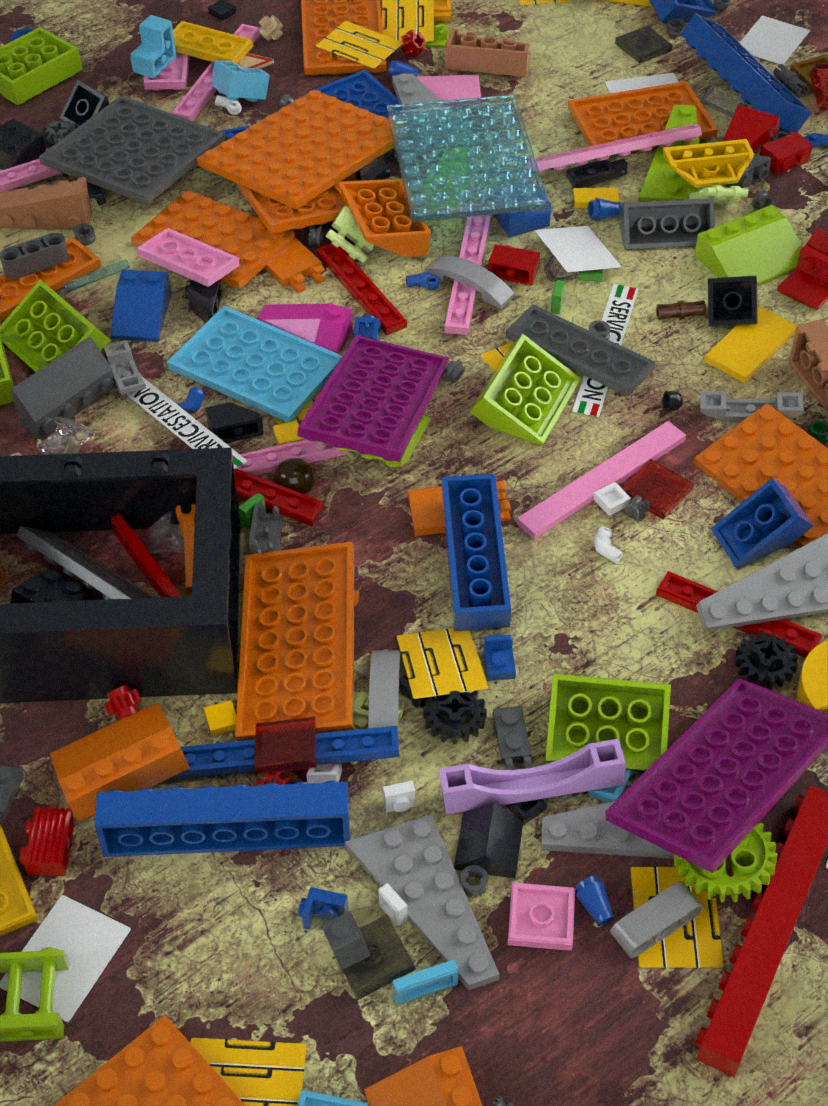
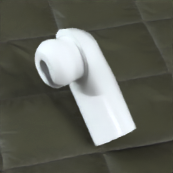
[215,95,242,115]
[594,527,623,564]

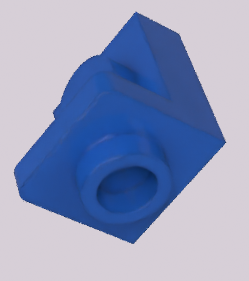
[353,315,381,340]
[483,634,516,681]
[298,887,349,930]

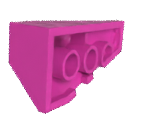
[256,303,353,354]

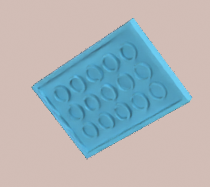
[167,306,342,423]

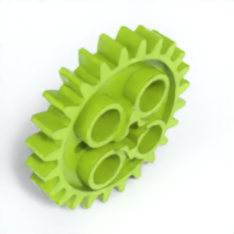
[673,823,777,902]

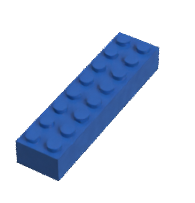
[681,13,812,133]
[94,780,350,857]

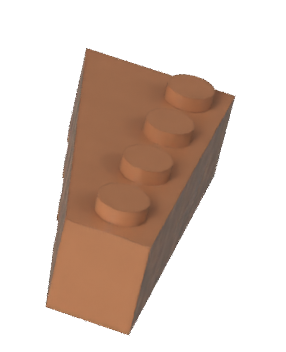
[445,28,530,78]
[0,177,92,230]
[789,319,828,413]

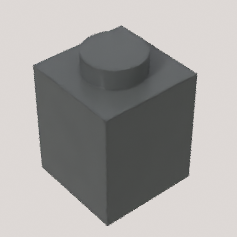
[321,911,371,970]

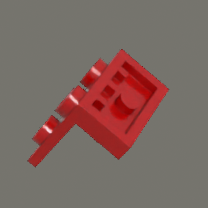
[777,245,828,310]

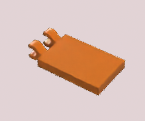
[264,237,325,293]
[408,481,511,536]
[176,504,196,596]

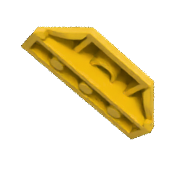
[663,139,754,188]

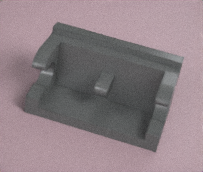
[248,503,283,554]

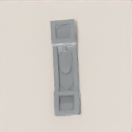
[424,256,514,309]
[104,340,146,395]
[700,391,804,423]
[368,650,400,728]

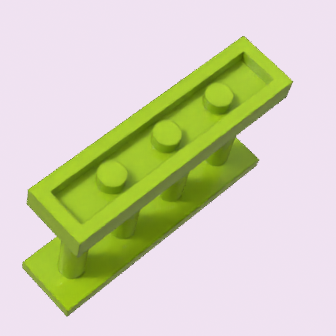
[0,947,69,1042]

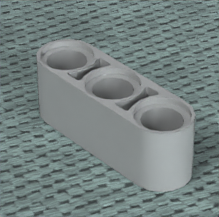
[610,881,703,958]

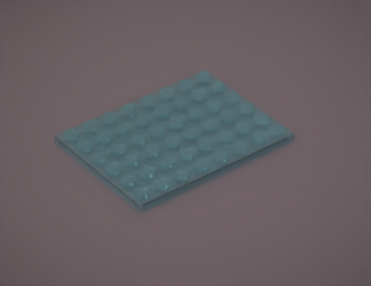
[387,95,549,222]

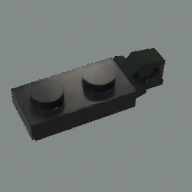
[566,159,628,188]

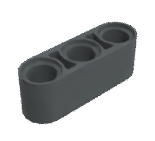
[0,233,69,279]

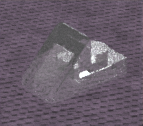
[38,416,94,455]
[146,512,184,554]

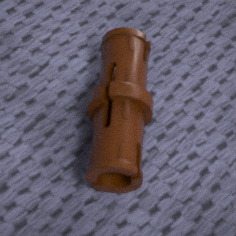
[656,300,706,320]

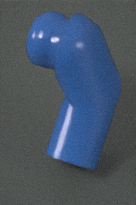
[406,272,440,290]
[177,387,204,414]

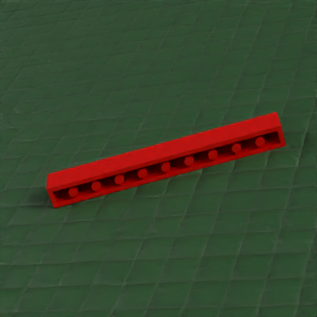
[694,785,828,1077]

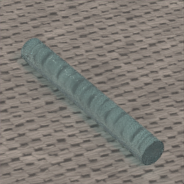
[63,259,130,293]

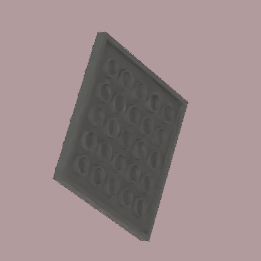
[39,96,226,205]

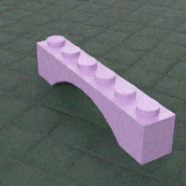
[439,739,626,815]

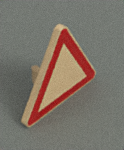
[238,53,274,69]

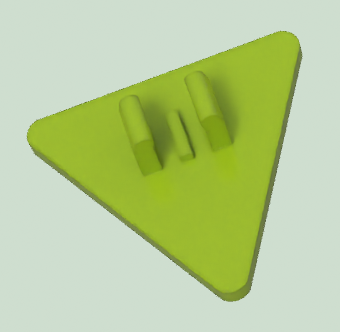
[424,23,450,48]

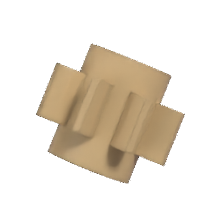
[259,15,283,41]

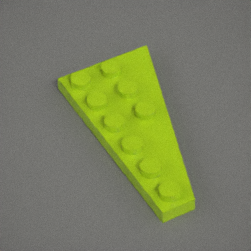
[638,105,701,202]

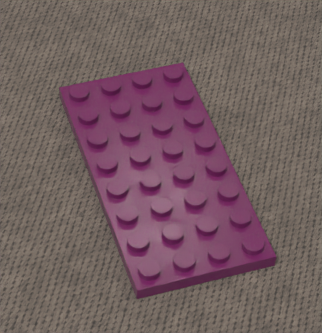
[297,335,449,462]
[605,678,828,873]

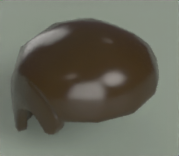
[274,458,314,494]

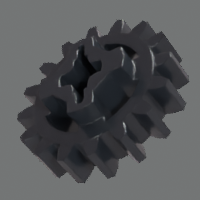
[735,631,799,689]
[423,691,487,744]

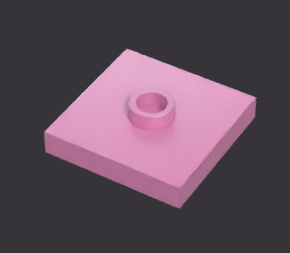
[508,882,575,951]

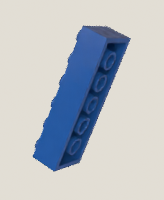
[442,474,511,631]

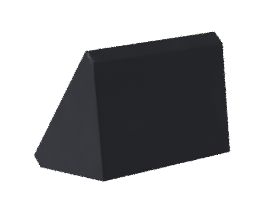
[59,79,109,128]
[708,276,759,327]
[454,802,523,879]

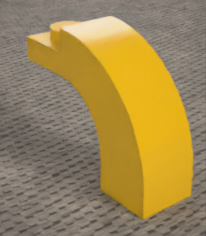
[797,640,828,714]

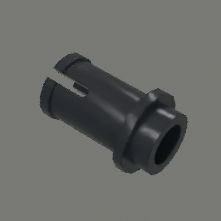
[399,675,431,708]

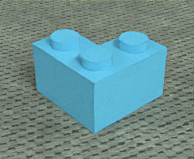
[130,15,176,79]
[211,60,270,102]

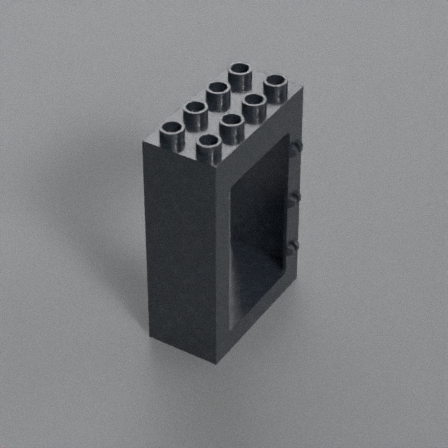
[0,448,240,703]

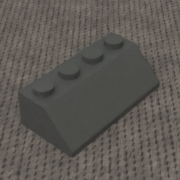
[619,198,715,249]
[11,337,116,440]

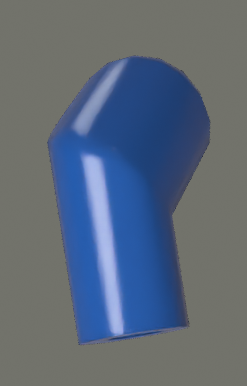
[804,133,828,148]

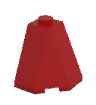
[723,105,780,153]

